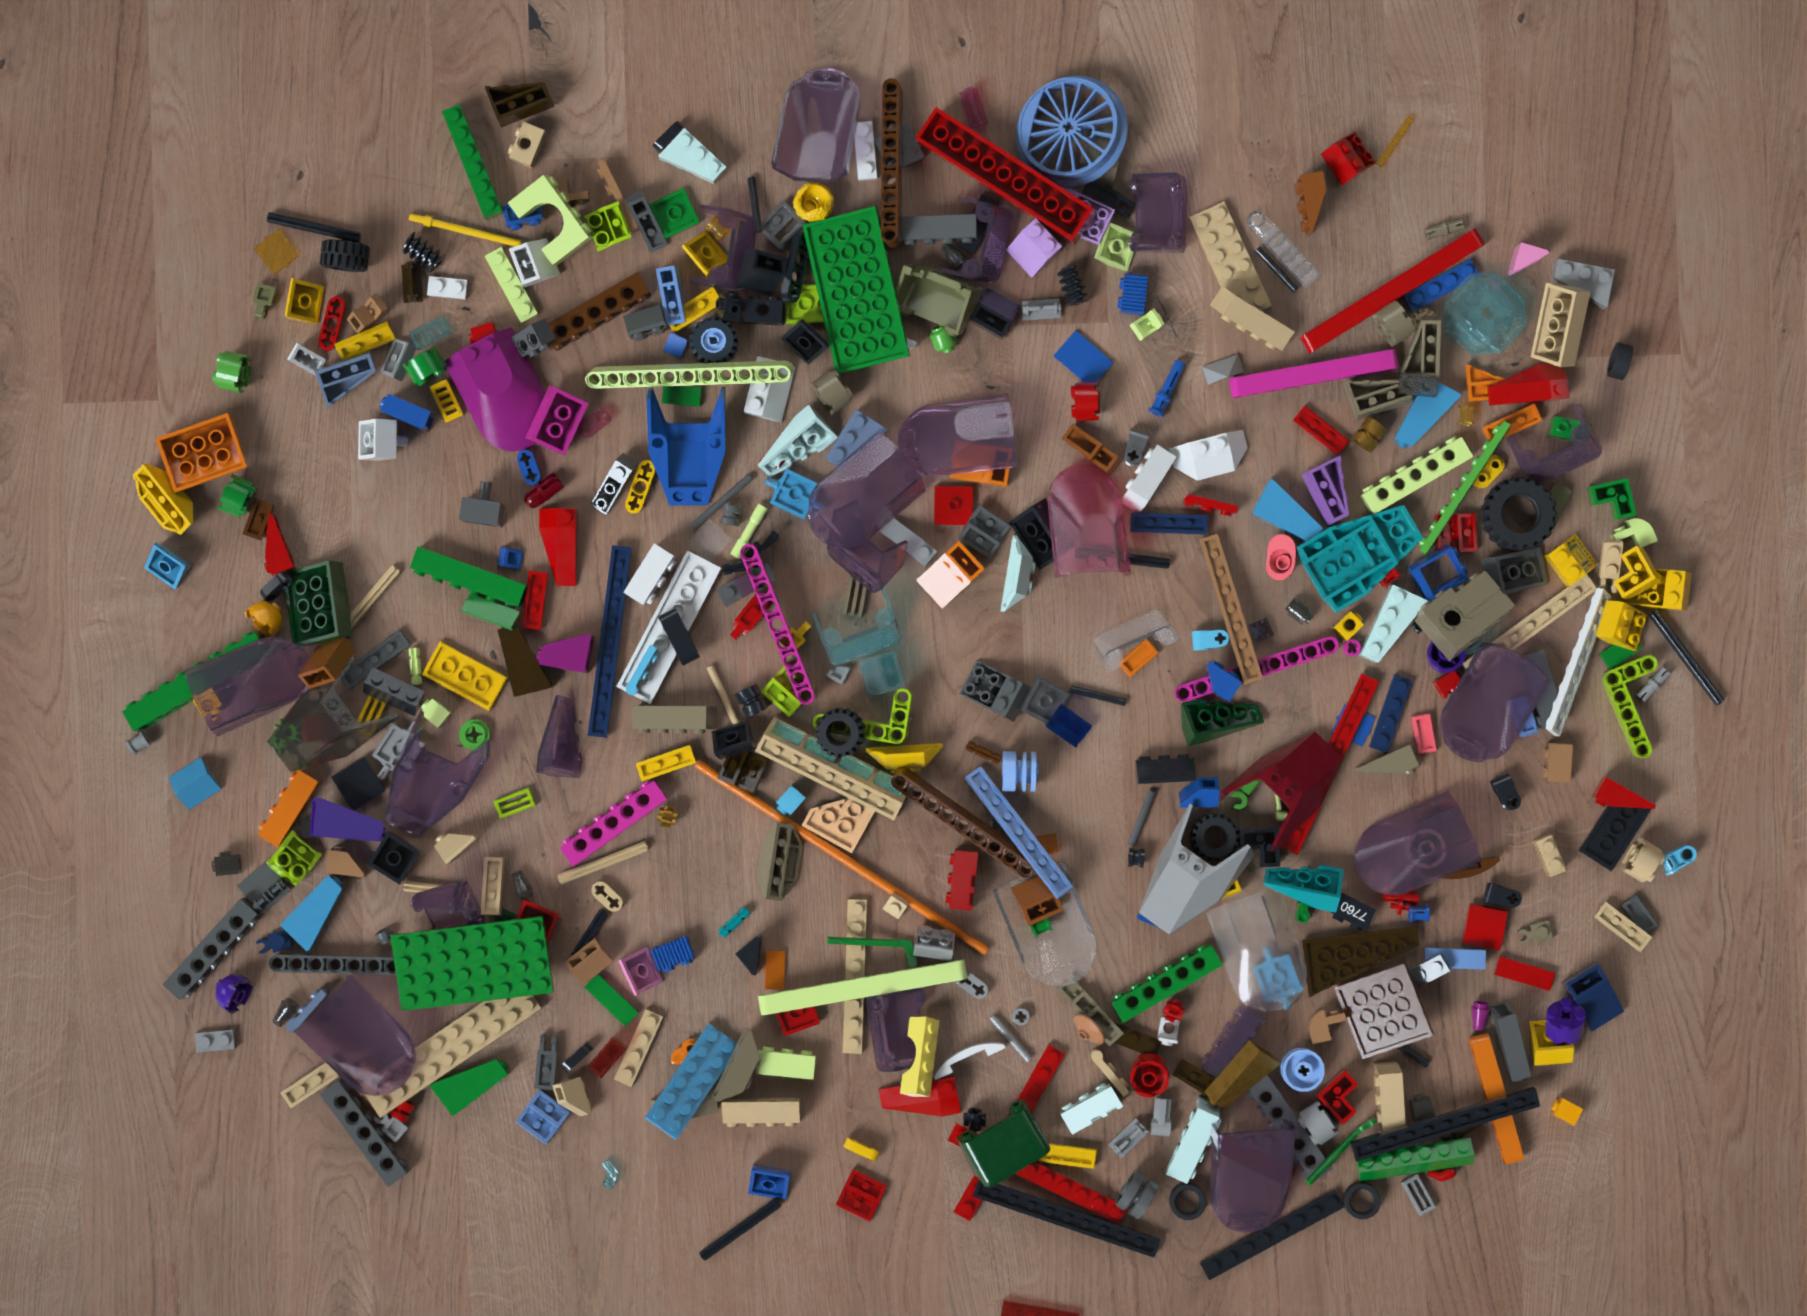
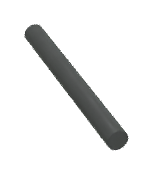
[691,474,753,530]

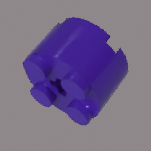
[1545,998,1586,1044]

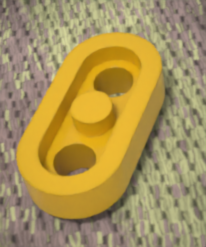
[1473,455,1505,489]

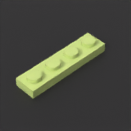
[485,247,539,324]

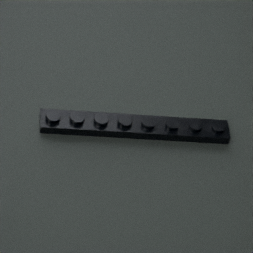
[1199,1189,1344,1280]

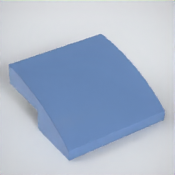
[515,1089,570,1145]

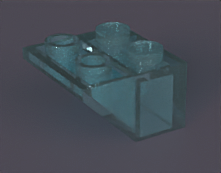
[858,650,905,698]

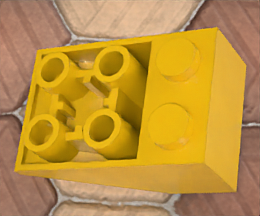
[1625,569,1692,611]

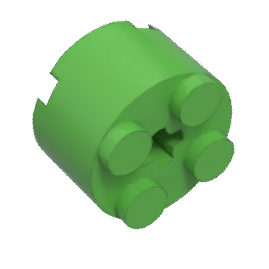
[212,351,252,393]

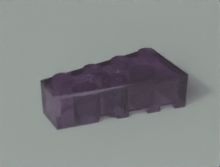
[1201,1004,1267,1078]

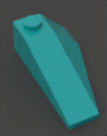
[1263,865,1344,913]

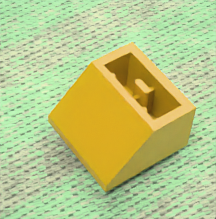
[1596,600,1647,651]

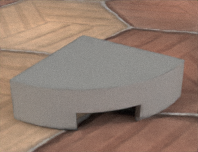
[826,666,851,685]

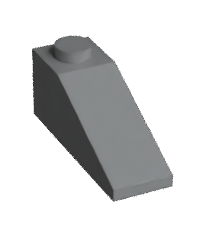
[880,517,937,567]

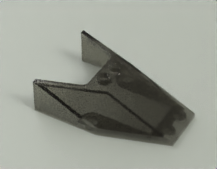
[267,656,400,772]

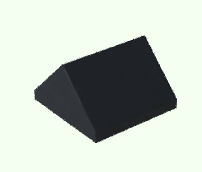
[780,317,830,365]
[712,720,756,760]
[736,935,762,976]

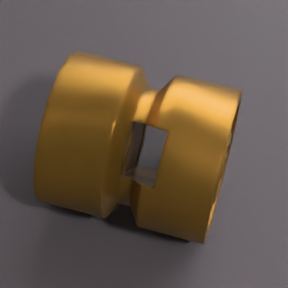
[1351,417,1387,453]

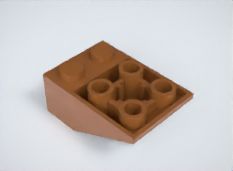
[1294,171,1326,237]

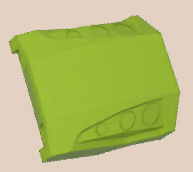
[584,201,632,252]
[266,831,322,885]

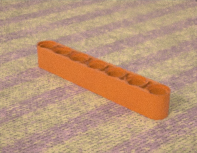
[1468,1033,1524,1165]

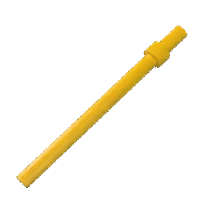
[409,213,522,246]

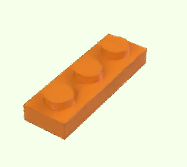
[1481,403,1543,441]

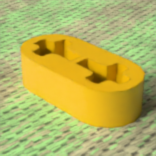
[843,1137,880,1161]

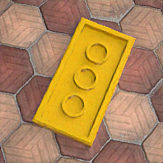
[422,641,508,711]

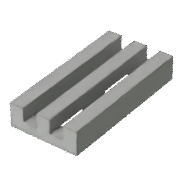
[1401,1173,1437,1216]

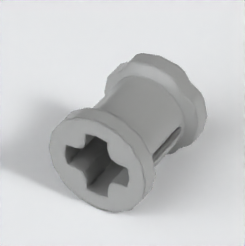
[125,731,151,755]

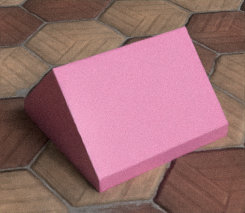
[1507,242,1549,277]
[619,947,663,996]

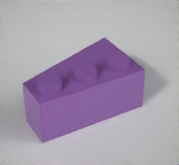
[1302,455,1349,526]

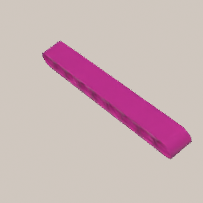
[1229,349,1399,398]
[740,543,815,705]
[1174,637,1339,702]

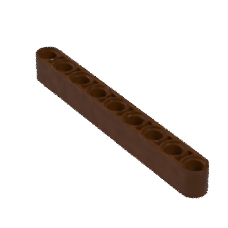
[881,78,903,248]
[891,767,1035,878]

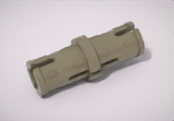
[1424,218,1465,240]

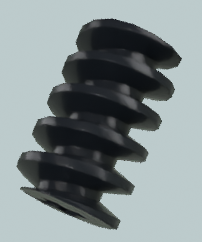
[402,231,446,272]
[1057,264,1090,306]

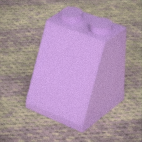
[1006,218,1062,278]

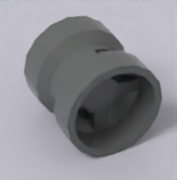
[720,504,742,527]

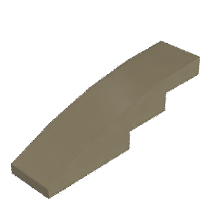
[1056,975,1124,1047]

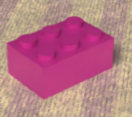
[525,386,589,456]

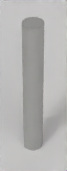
[989,1014,1032,1062]

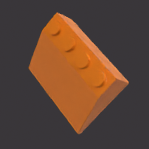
[155,413,248,493]

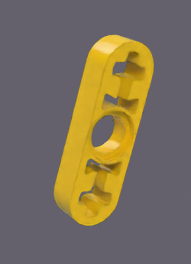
[625,460,656,514]

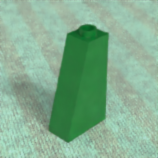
[430,1058,510,1117]

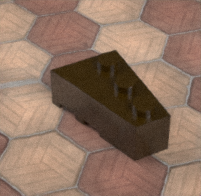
[484,82,555,128]

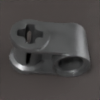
[1124,428,1149,467]

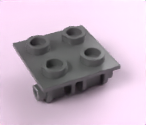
[237,861,291,915]

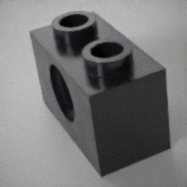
[743,296,783,326]

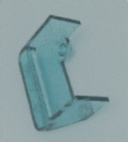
[812,587,901,666]

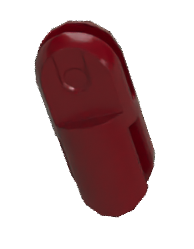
[524,472,564,508]

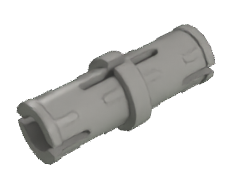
[1636,667,1671,703]

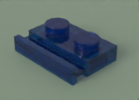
[1045,703,1092,748]

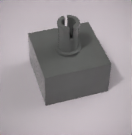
[459,481,505,528]

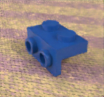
[502,204,545,231]

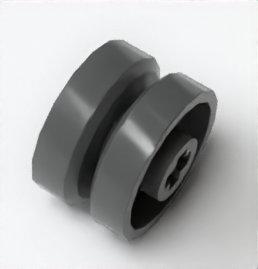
[1115,1169,1160,1219]

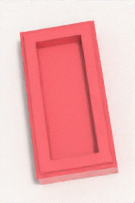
[1411,713,1437,754]

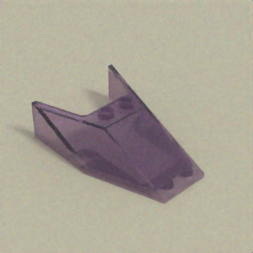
[385,711,490,837]

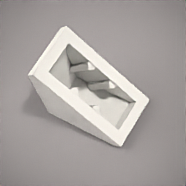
[287,343,326,376]

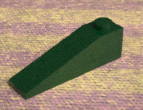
[1181,699,1264,746]

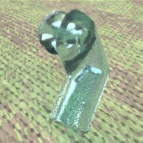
[601,1159,618,1189]

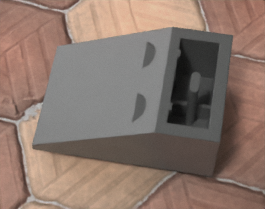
[959,660,1030,722]

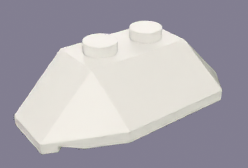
[1169,430,1248,481]

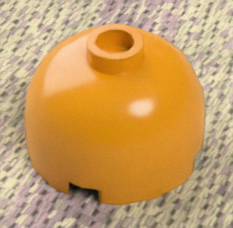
[244,601,283,638]

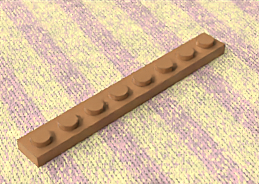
[1199,534,1263,685]

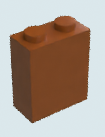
[298,636,356,689]

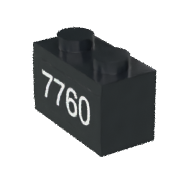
[1330,892,1376,932]

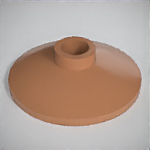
[1073,1014,1105,1045]

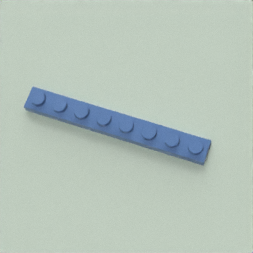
[965,766,1073,899]

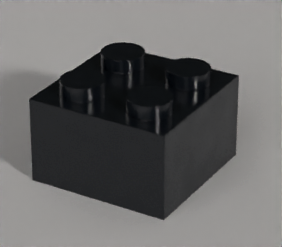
[367,831,423,885]

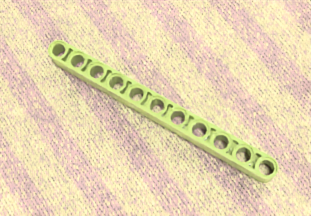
[585,360,794,389]
[758,959,968,1015]

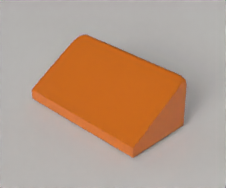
[765,950,785,990]

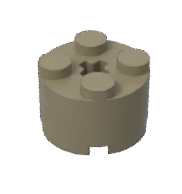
[1371,301,1415,347]
[810,370,852,415]

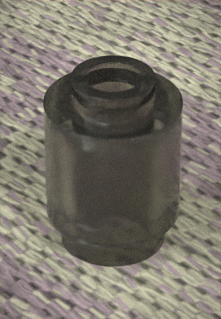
[1285,598,1314,625]

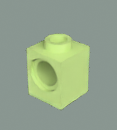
[420,698,452,728]

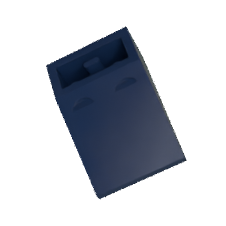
[1561,962,1625,1032]

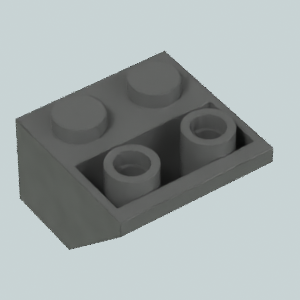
[623,305,668,342]

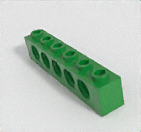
[1111,943,1223,1023]

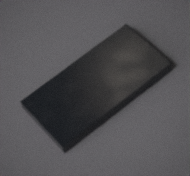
[1578,806,1651,871]

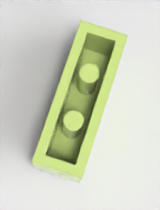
[756,1046,816,1080]

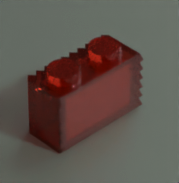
[588,1036,628,1078]

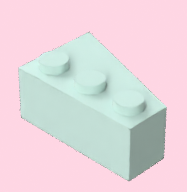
[1060,1083,1123,1134]

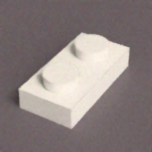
[427,276,468,300]

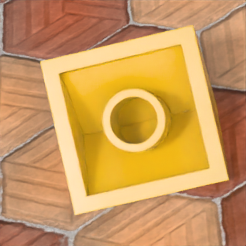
[682,231,730,279]
[285,278,325,324]

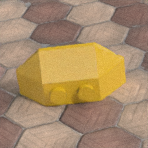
[133,463,193,535]
[866,743,943,773]

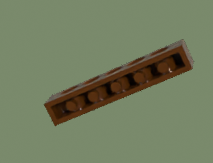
[548,272,651,351]

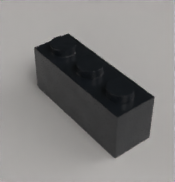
[363,667,425,716]

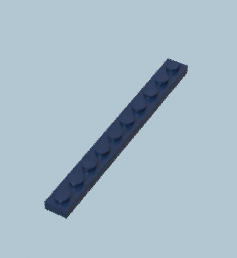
[588,545,632,738]

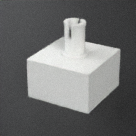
[358,419,408,461]

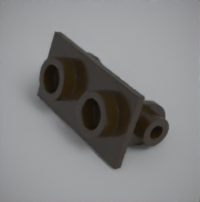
[401,263,423,303]

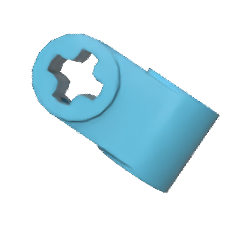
[1192,630,1229,651]
[1662,845,1697,876]

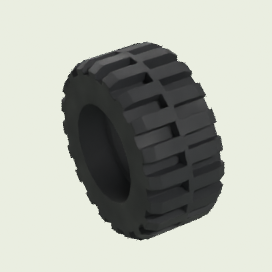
[1480,477,1557,551]

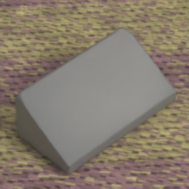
[380,338,416,381]

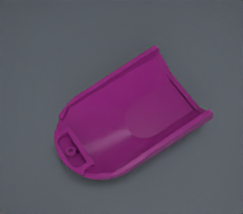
[445,327,546,451]

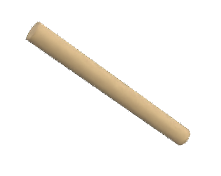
[707,665,740,725]

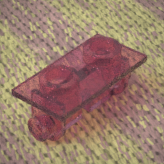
[959,87,988,129]

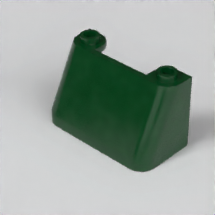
[956,1099,1051,1187]

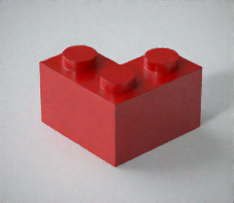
[1315,1068,1358,1125]

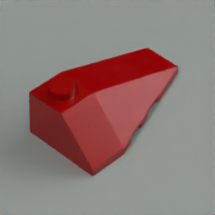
[1487,363,1570,406]
[539,508,578,586]

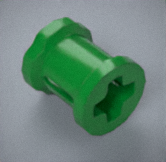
[1030,918,1053,938]

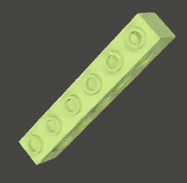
[1360,436,1473,515]

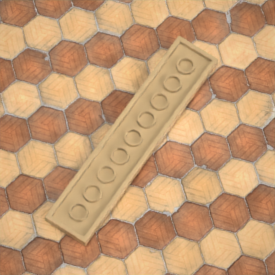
[359,995,542,1118]

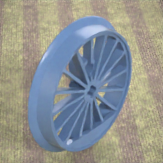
[1016,76,1128,187]

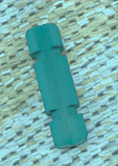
[718,906,750,938]

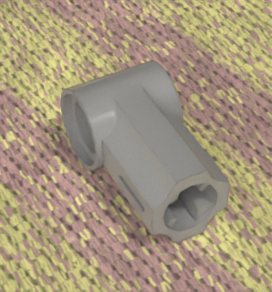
[1150,1097,1171,1137]

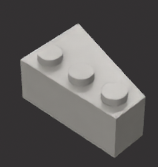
[1550,259,1615,310]

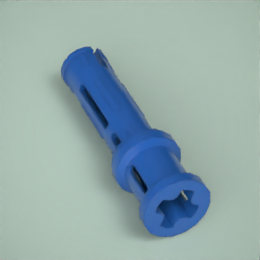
[1148,360,1186,418]

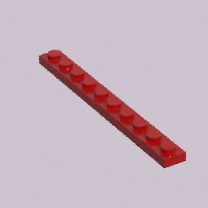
[1280,673,1379,855]
[953,1044,1065,1221]
[947,1122,1127,1224]

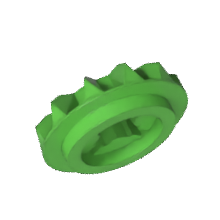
[459,719,490,750]

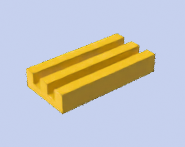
[354,696,387,736]

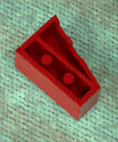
[945,850,978,911]

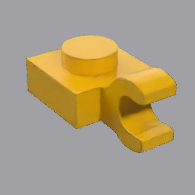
[779,621,811,649]

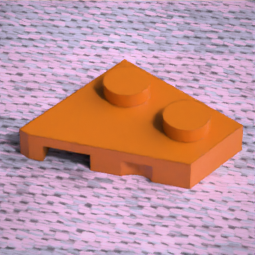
[1465,365,1504,402]

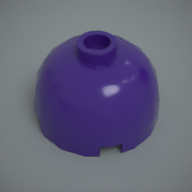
[1426,641,1466,674]
[215,974,253,1014]

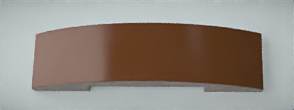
[1421,856,1500,879]

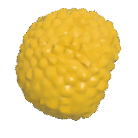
[793,181,835,222]

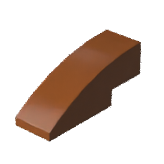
[1061,424,1122,476]

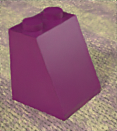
[536,634,595,674]

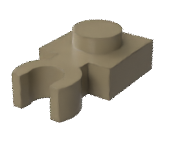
[1517,920,1553,944]

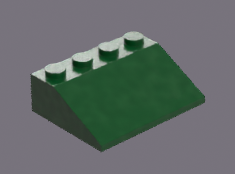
[285,560,353,648]

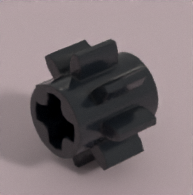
[963,1108,986,1132]

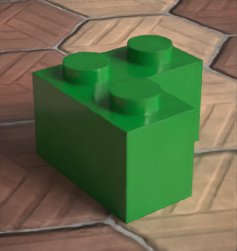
[1586,478,1637,521]

